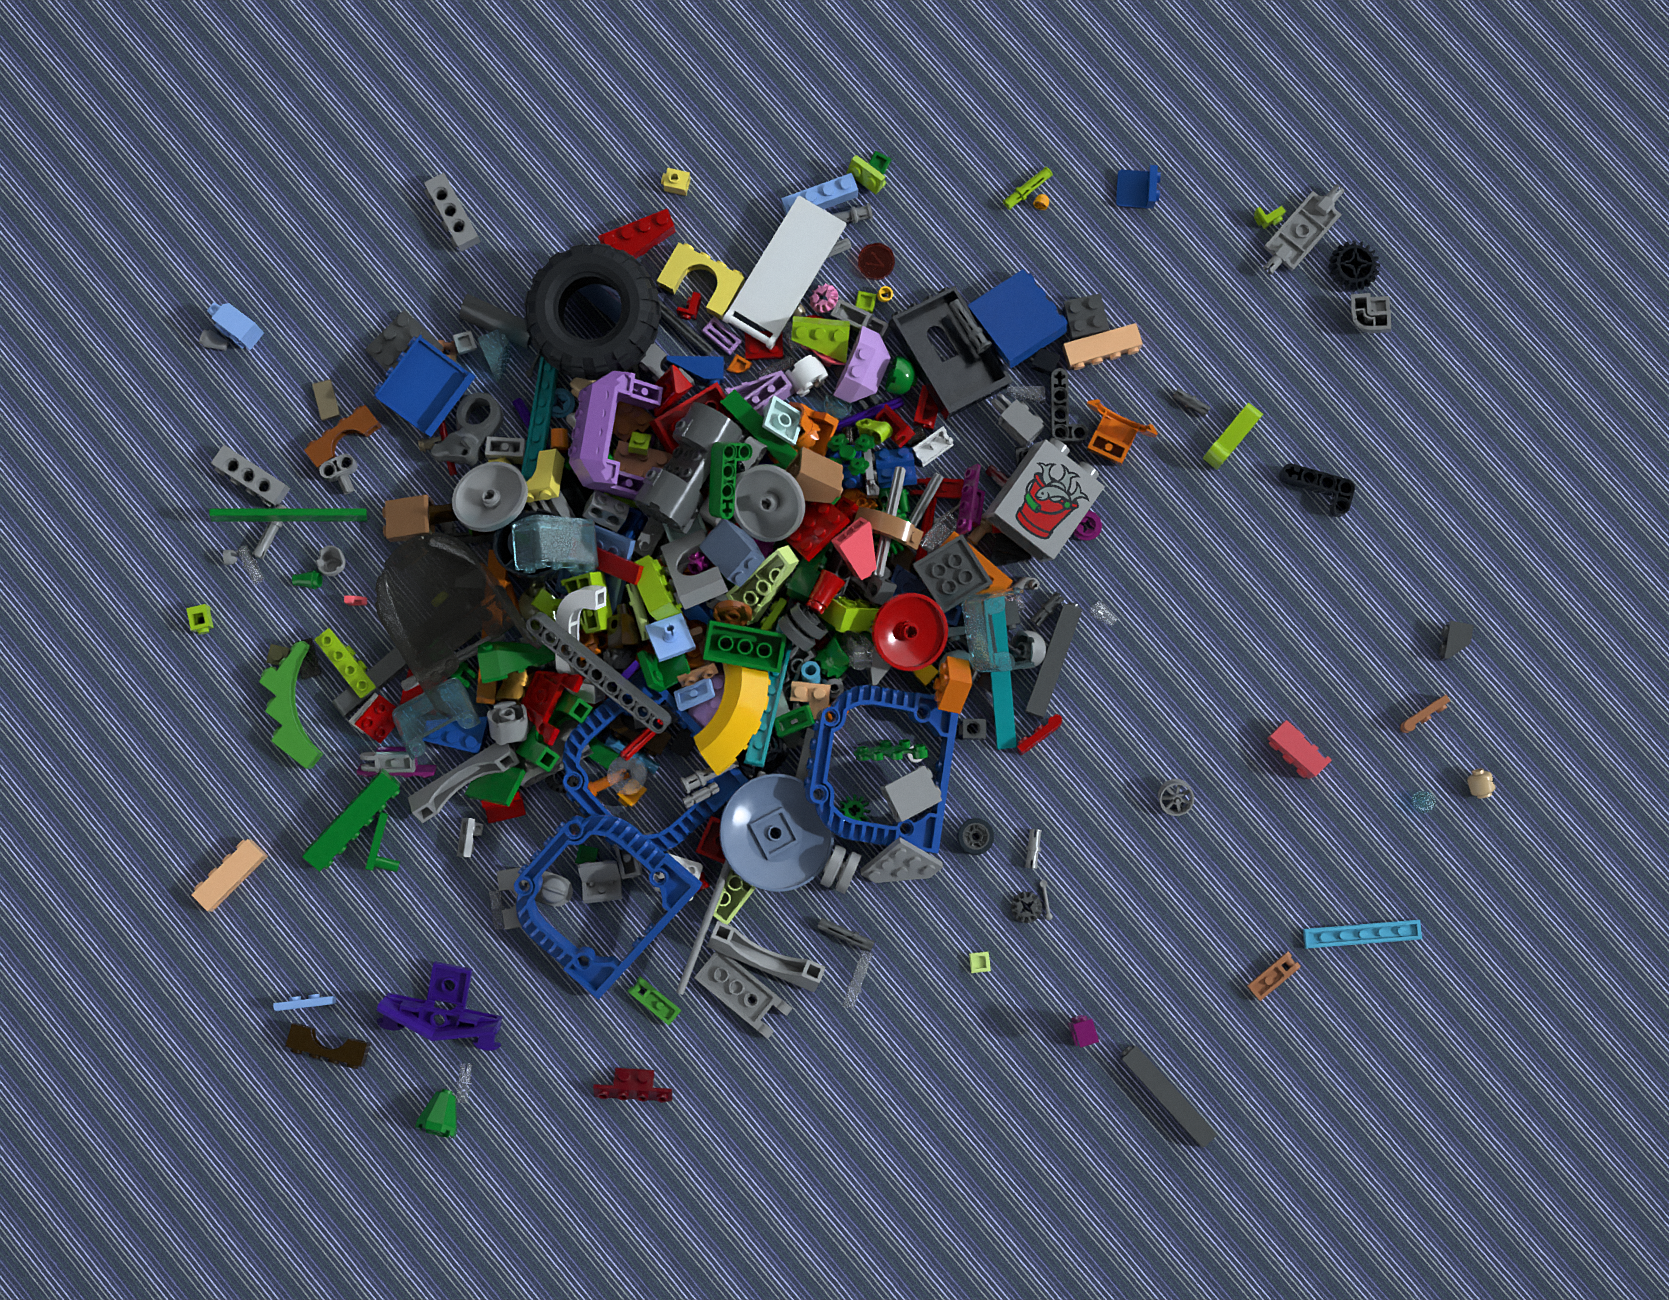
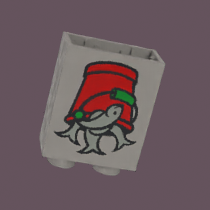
[982,438,1105,563]

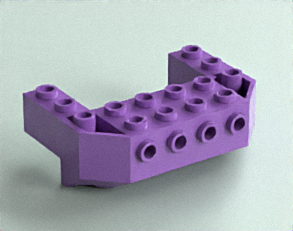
[568,371,663,500]

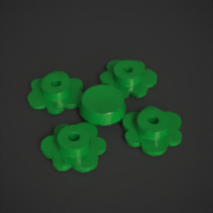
[827,434,875,476]

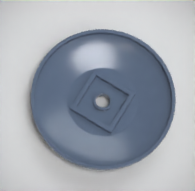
[719,774,834,892]

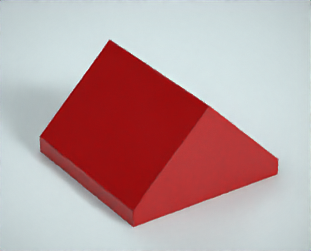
[654,364,693,417]

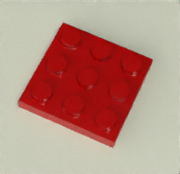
[784,501,850,562]

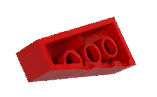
[598,209,676,259]

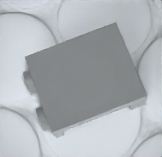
[879,765,942,822]

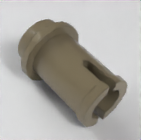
[418,436,441,453]

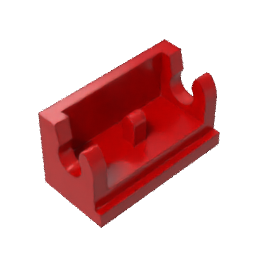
[913,385,938,430]
[875,404,916,448]

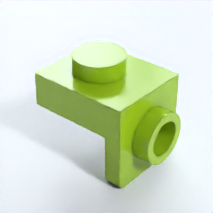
[1254,206,1286,229]
[628,432,651,455]

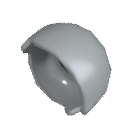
[316,545,346,576]

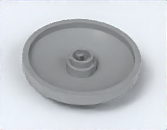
[452,462,528,532]
[733,464,805,542]

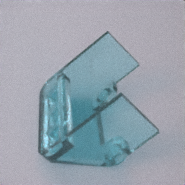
[962,587,1035,673]

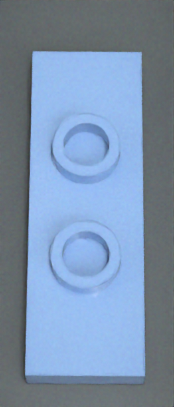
[273,994,337,1011]

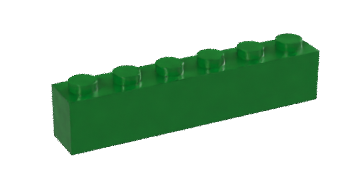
[302,768,400,872]

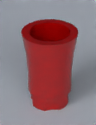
[806,569,845,615]

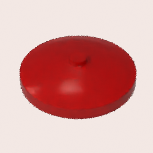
[872,593,948,671]

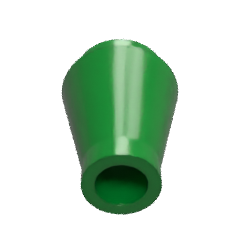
[292,570,323,589]

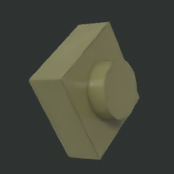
[266,644,291,666]

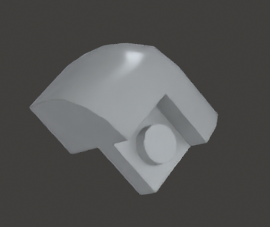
[1351,293,1391,333]

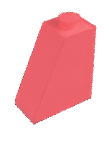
[831,517,877,580]

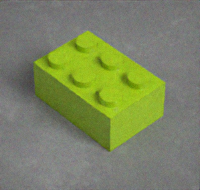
[634,554,683,621]

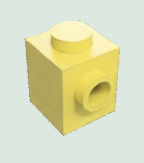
[661,168,691,196]

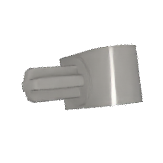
[319,454,358,495]

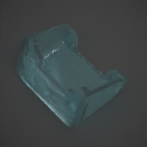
[392,678,481,760]

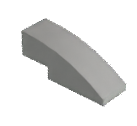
[830,299,891,342]

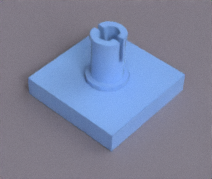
[645,613,696,662]

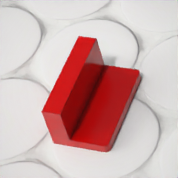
[481,792,526,824]

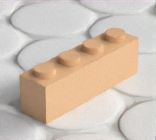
[1062,323,1143,370]
[192,839,268,912]

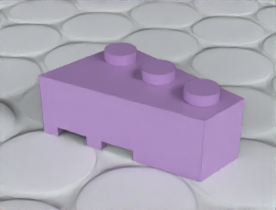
[725,370,795,416]

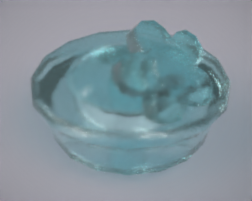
[1411,791,1436,813]

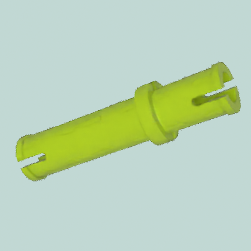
[1003,166,1053,210]

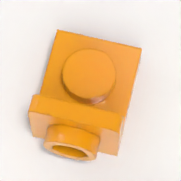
[617,777,647,807]

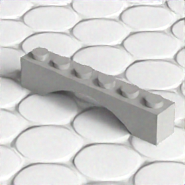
[408,743,520,823]
[706,921,826,992]

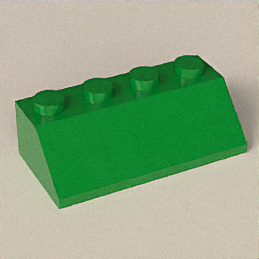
[703,619,787,673]

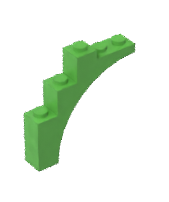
[259,641,323,769]

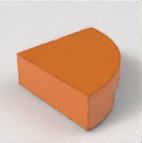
[727,354,753,374]

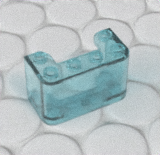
[512,515,599,577]

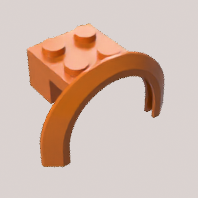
[1087,399,1158,466]

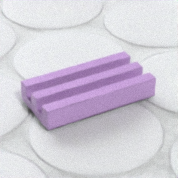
[701,317,742,356]

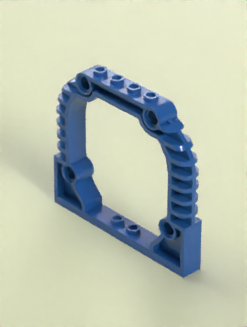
[562,668,749,852]
[804,685,958,854]
[514,814,702,1000]

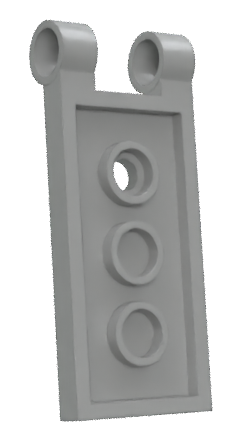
[694,951,793,1039]

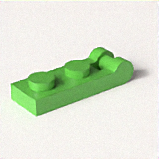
[627,976,682,1026]

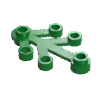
[853,739,928,761]

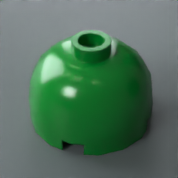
[885,355,918,395]

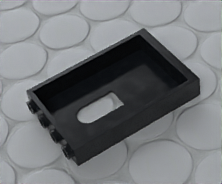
[888,286,1013,420]

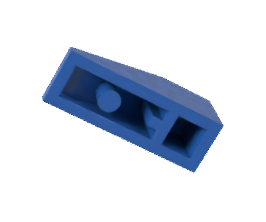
[667,356,724,385]

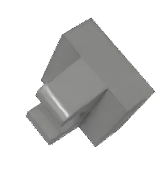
[452,330,477,355]

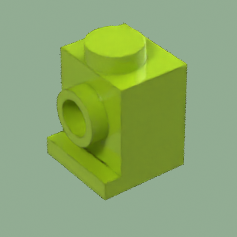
[186,604,214,635]

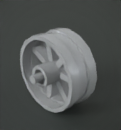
[1158,779,1194,816]

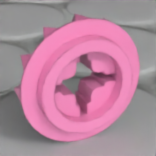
[809,283,838,313]

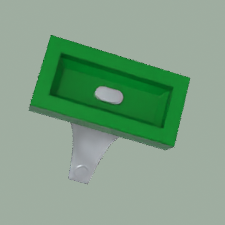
[774,701,815,738]

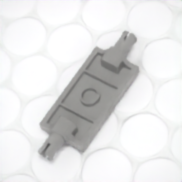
[1263,184,1344,275]

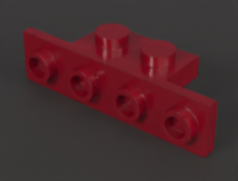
[593,1068,673,1103]

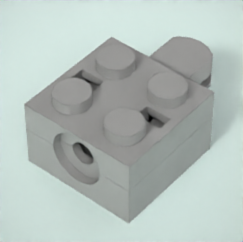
[991,393,1044,447]

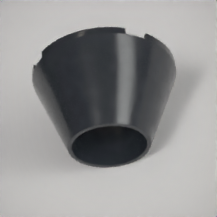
[493,509,571,584]

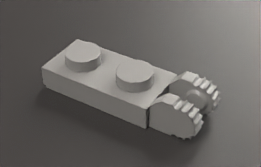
[360,751,416,773]

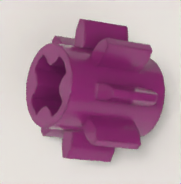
[687,551,712,575]

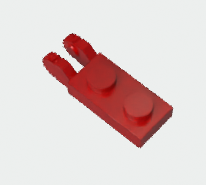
[910,477,964,499]
[1017,714,1063,755]

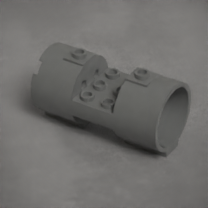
[633,402,745,534]

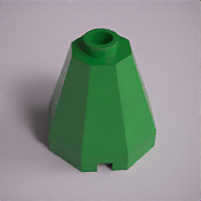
[415,1089,457,1139]

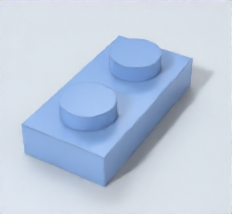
[674,678,716,711]

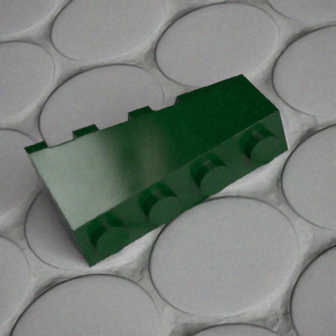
[785,530,842,604]

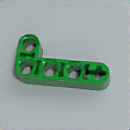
[709,442,753,520]

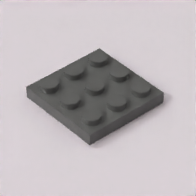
[365,309,444,371]
[912,534,993,614]

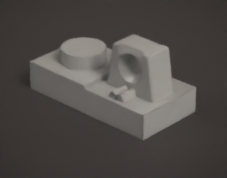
[457,818,483,858]

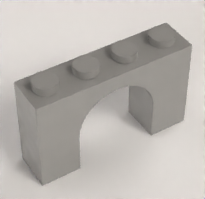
[660,529,728,610]

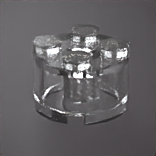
[607,756,648,795]

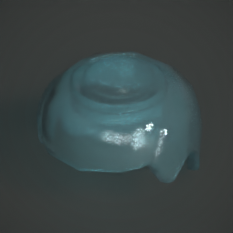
[824,393,852,419]

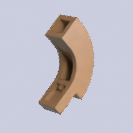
[854,507,924,550]

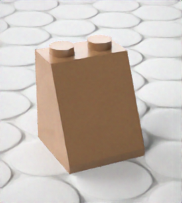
[785,447,844,503]
[382,495,436,542]

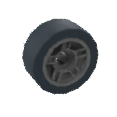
[957,818,994,855]

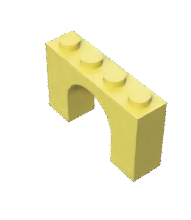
[657,242,745,320]
[488,449,565,503]

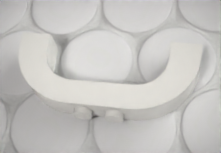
[555,585,606,704]

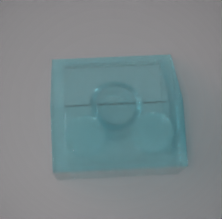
[477,329,512,381]

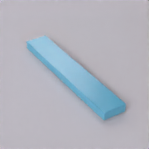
[1302,920,1422,949]

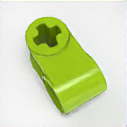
[855,419,893,445]

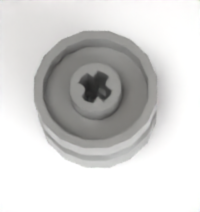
[820,845,862,894]

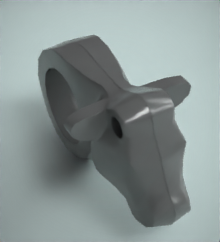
[431,392,504,466]

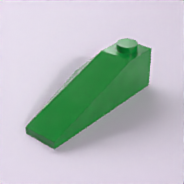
[477,641,555,684]

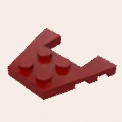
[520,671,585,746]

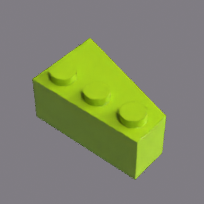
[791,316,850,363]
[560,572,613,634]

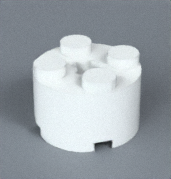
[785,354,829,397]

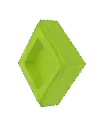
[855,291,877,314]

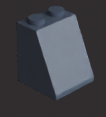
[699,519,765,587]

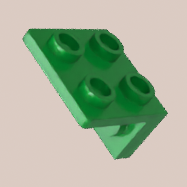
[637,650,691,693]

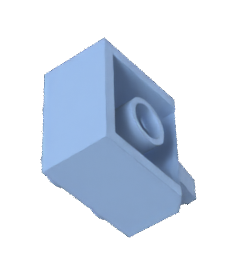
[207,303,264,350]

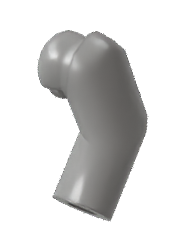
[1010,576,1040,595]

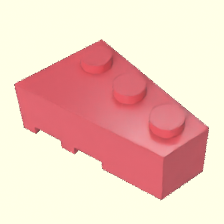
[1267,720,1332,779]

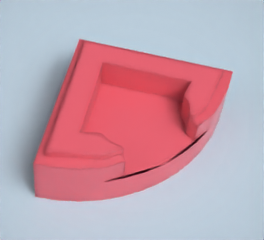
[344,596,367,606]

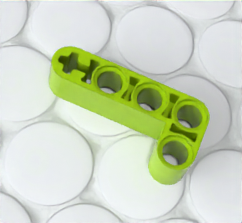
[1202,402,1263,470]

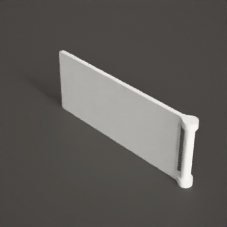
[722,196,846,349]

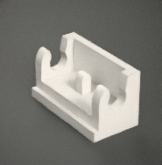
[912,426,954,467]

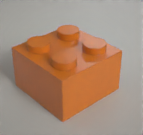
[933,656,972,714]

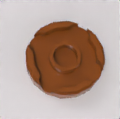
[713,600,752,626]

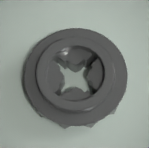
[1011,892,1042,923]

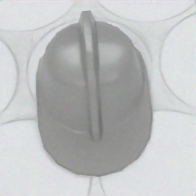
[527,871,573,907]

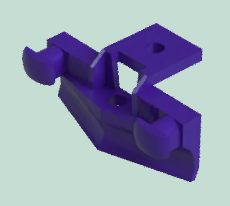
[376,961,503,1051]

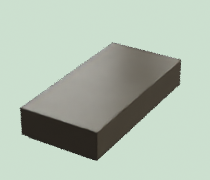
[312,379,341,421]

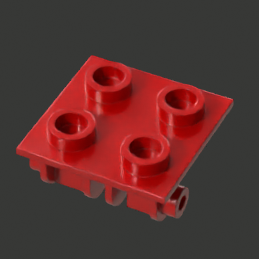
[354,694,405,744]

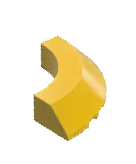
[693,663,771,775]

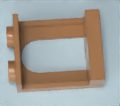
[677,626,718,687]

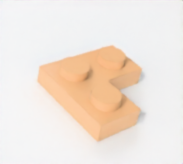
[790,681,831,722]

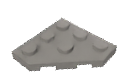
[860,837,943,883]

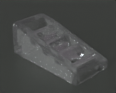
[1006,386,1045,405]

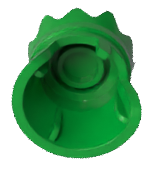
[815,631,856,679]

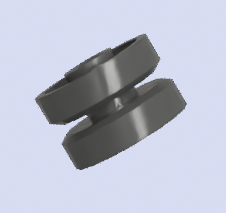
[778,602,828,652]

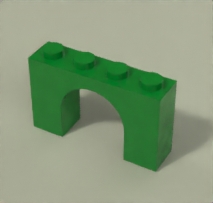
[516,690,593,772]

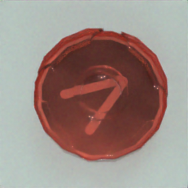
[858,243,895,280]

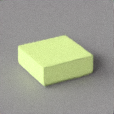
[969,952,991,973]

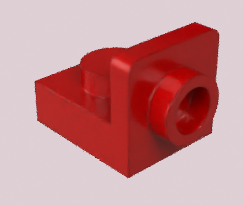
[676,292,702,321]
[834,496,859,526]

